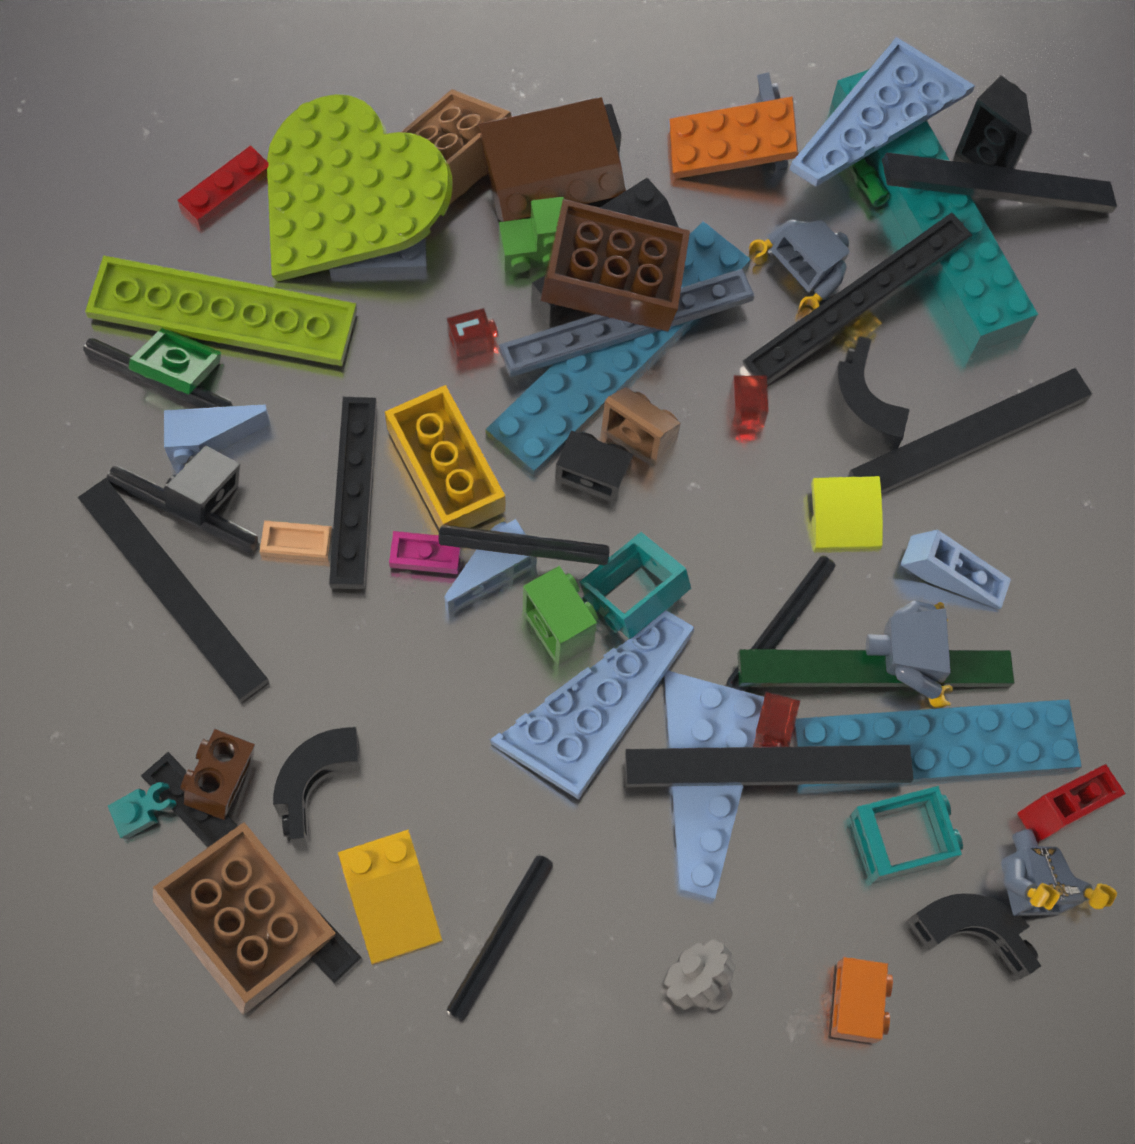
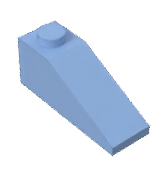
[164,404,270,464]
[444,519,537,613]
[901,529,1011,609]

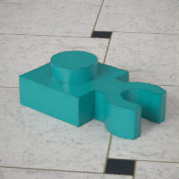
[108,782,176,839]

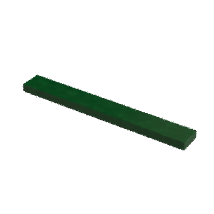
[737,649,1015,687]

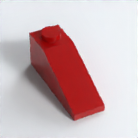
[1017,764,1126,844]

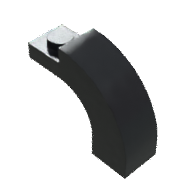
[832,336,910,451]
[273,726,361,847]
[908,893,1042,979]

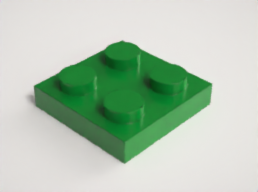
[129,328,221,395]

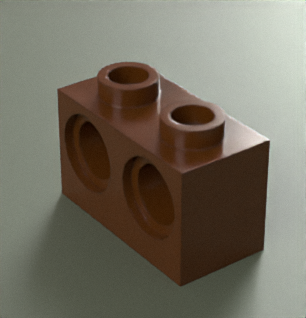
[180,729,255,820]

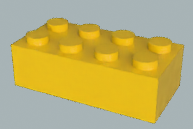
[385,385,505,529]

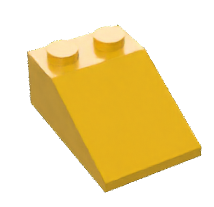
[337,830,443,965]

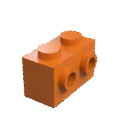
[831,957,893,1043]

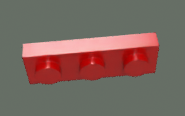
[177,145,269,227]

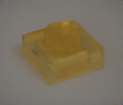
[842,312,882,345]

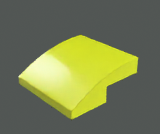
[811,476,883,550]

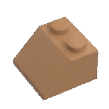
[601,387,681,466]

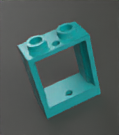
[579,532,692,639]
[851,786,963,883]

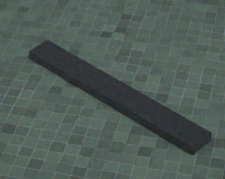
[882,152,1117,213]
[743,212,972,389]
[849,368,1092,494]
[77,478,269,703]
[625,745,913,787]
[141,752,363,986]

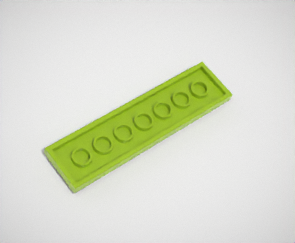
[85,255,357,366]

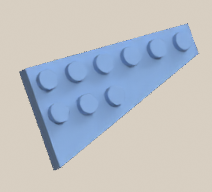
[789,37,975,187]
[490,610,694,799]
[663,671,765,902]

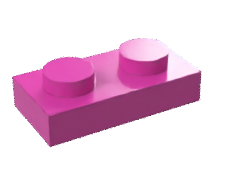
[389,531,461,574]

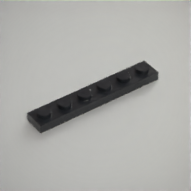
[329,396,377,589]

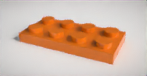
[669,96,799,179]

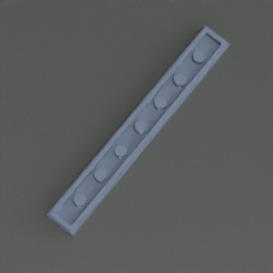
[499,269,755,377]

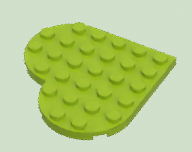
[267,94,453,282]

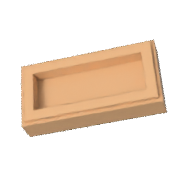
[260,520,333,562]

